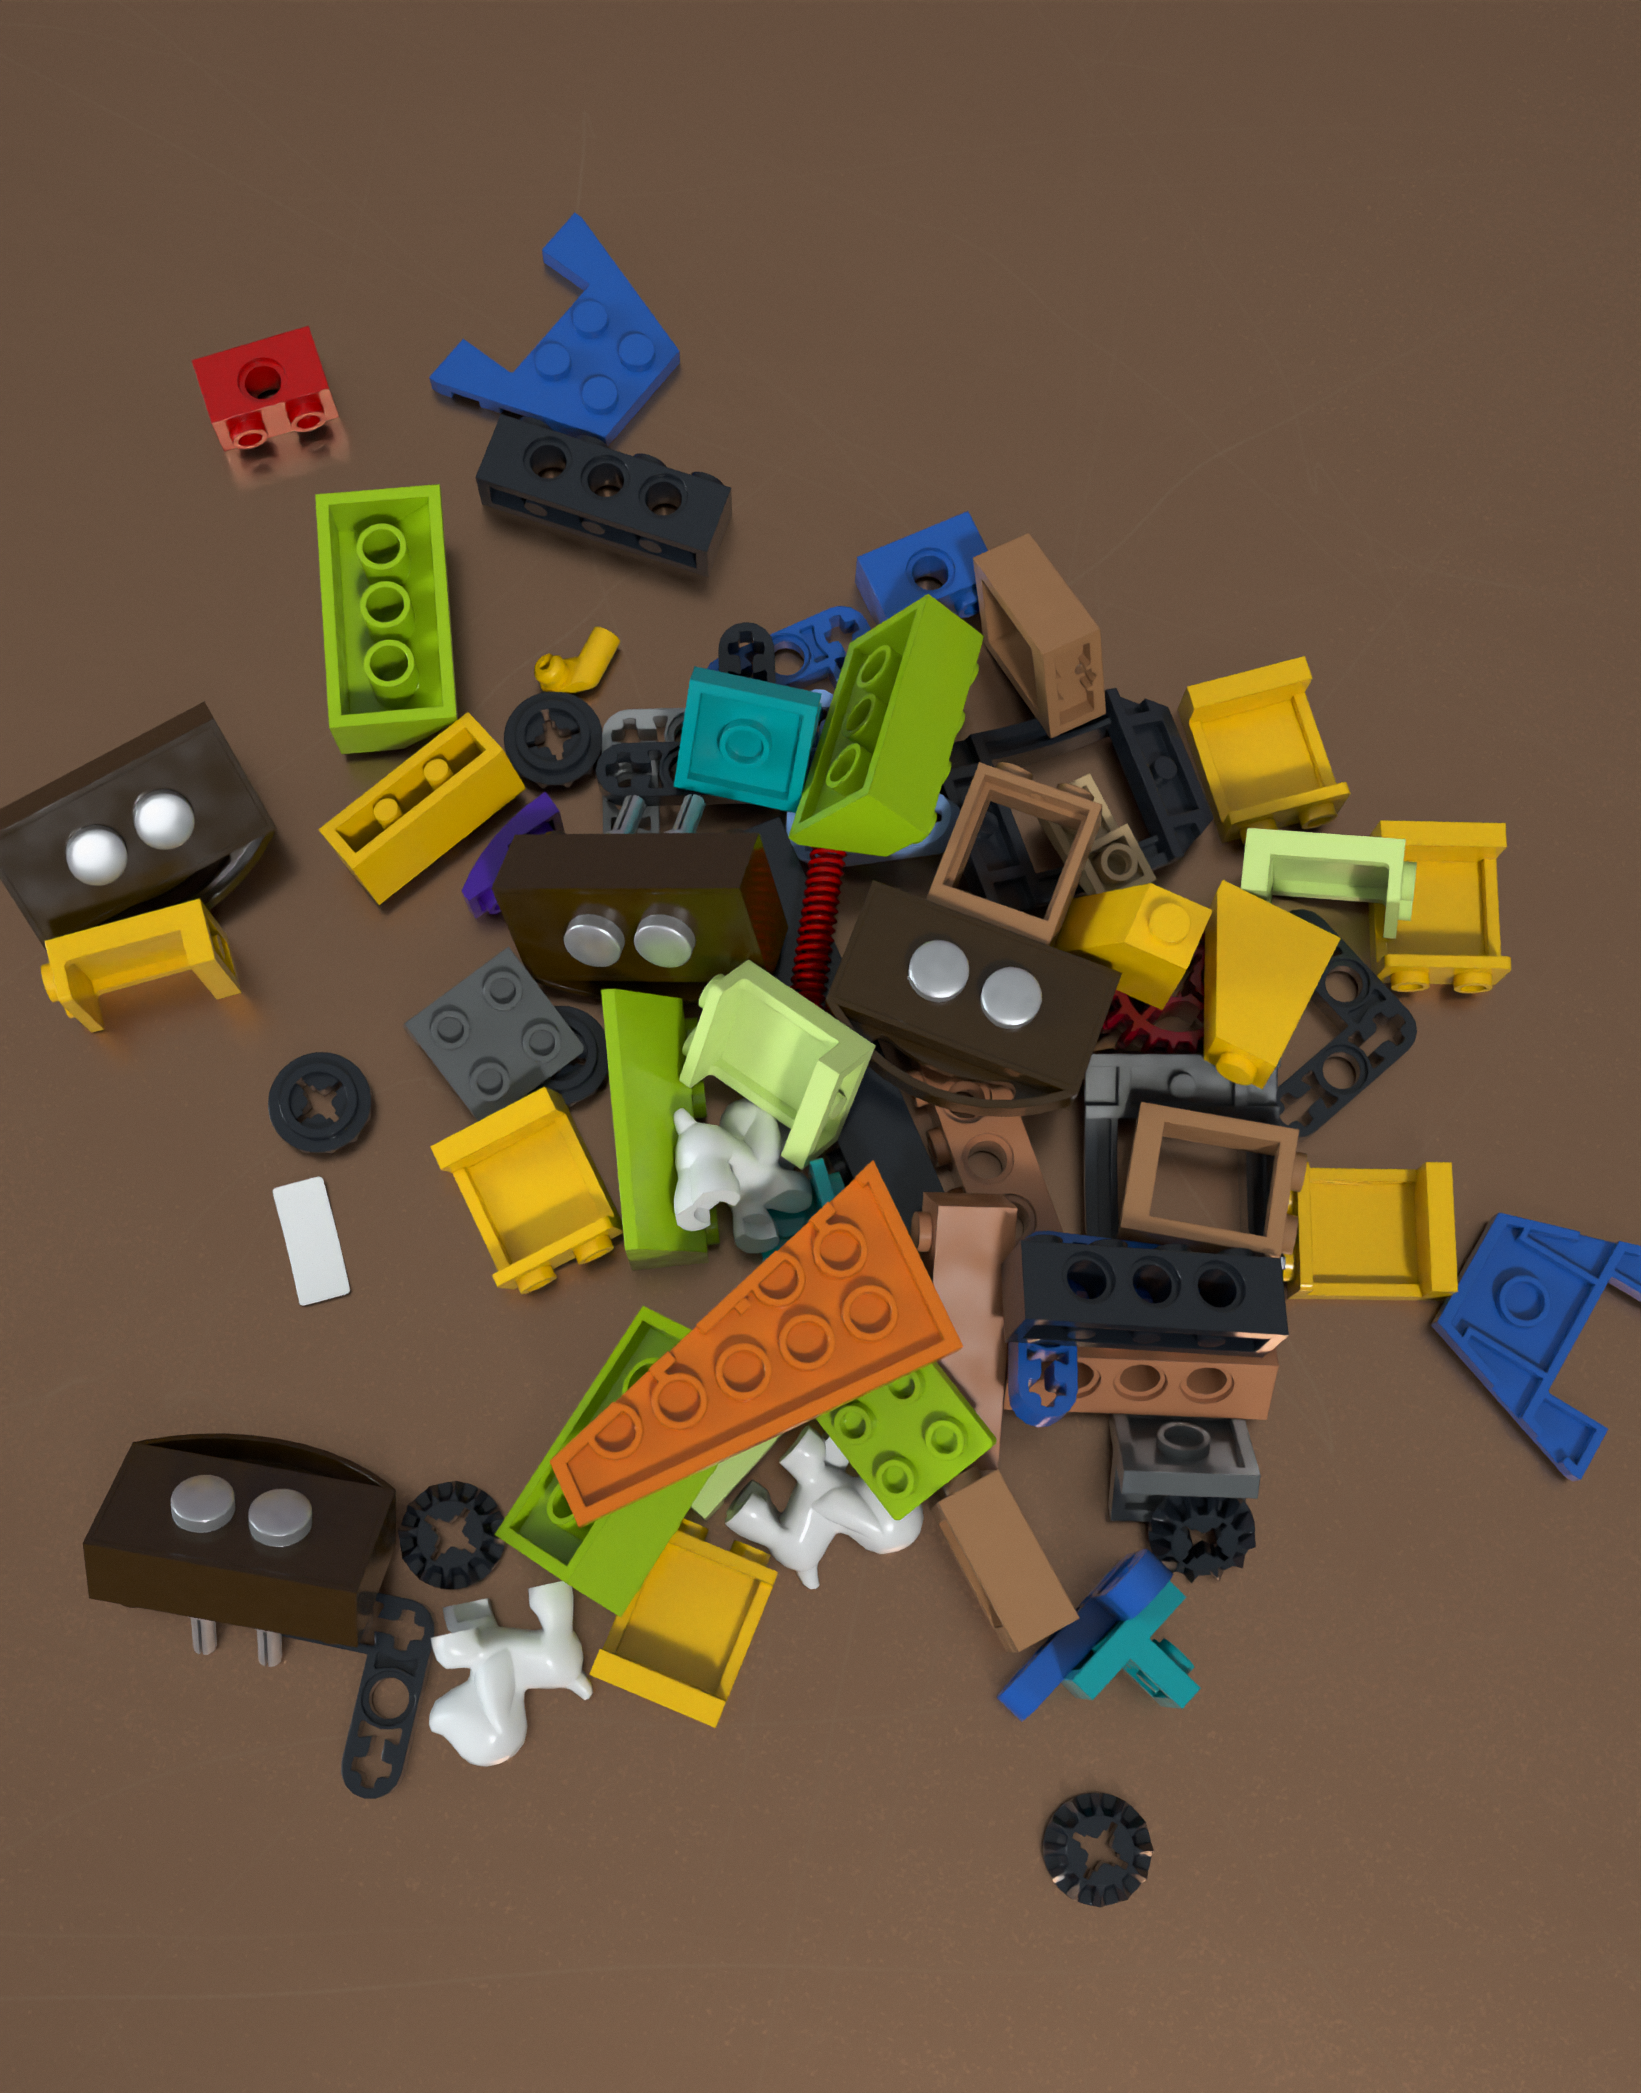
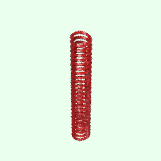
[790,847,847,1010]

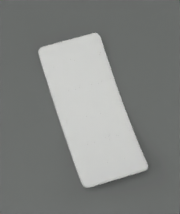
[273,1176,350,1306]

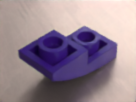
[461,792,564,919]

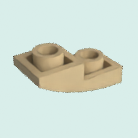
[1037,773,1157,895]

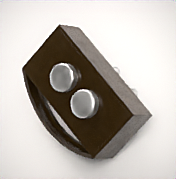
[0,701,277,952]
[491,794,789,1005]
[825,880,1122,1117]
[83,1433,396,1667]

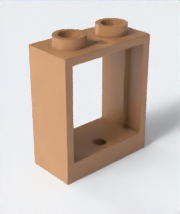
[973,533,1106,738]
[926,762,1103,947]
[1117,1102,1307,1258]
[930,1466,1079,1653]

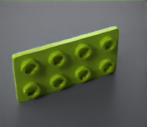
[816,1362,997,1520]

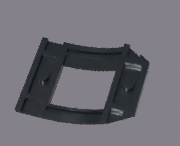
[940,688,1214,911]
[1084,1048,1286,1307]

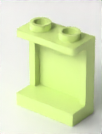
[1241,828,1417,939]
[679,959,875,1170]

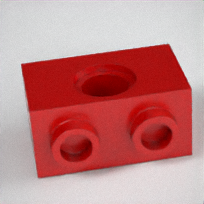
[192,326,339,452]

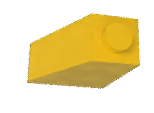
[1204,880,1341,1089]
[1054,883,1213,1010]

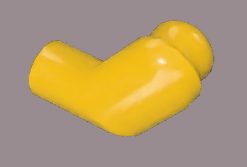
[534,627,620,694]

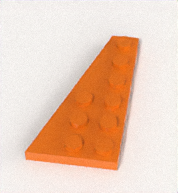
[550,1160,963,1529]

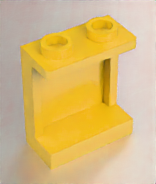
[1177,656,1351,845]
[1368,820,1511,993]
[41,898,241,1033]
[430,1087,623,1294]
[1282,1162,1458,1301]
[589,1518,778,1728]

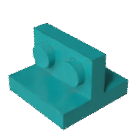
[674,666,822,813]
[1061,1581,1201,1709]

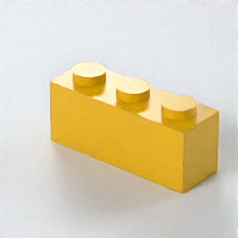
[318,712,526,905]

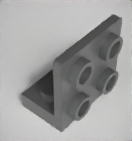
[403,946,584,1121]

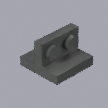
[1108,1414,1261,1522]

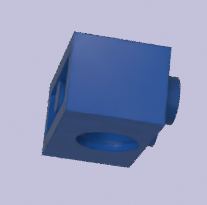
[855,511,988,626]

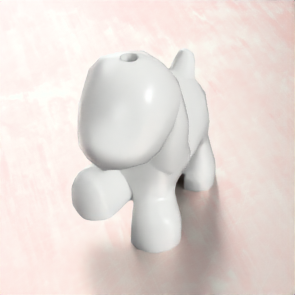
[673,1098,813,1253]
[725,1425,924,1589]
[429,1581,593,1767]

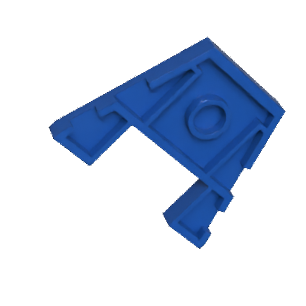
[429,213,680,446]
[1431,1212,1641,1481]

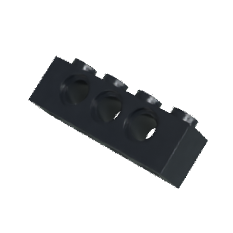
[475,414,732,577]
[1001,1234,1289,1358]

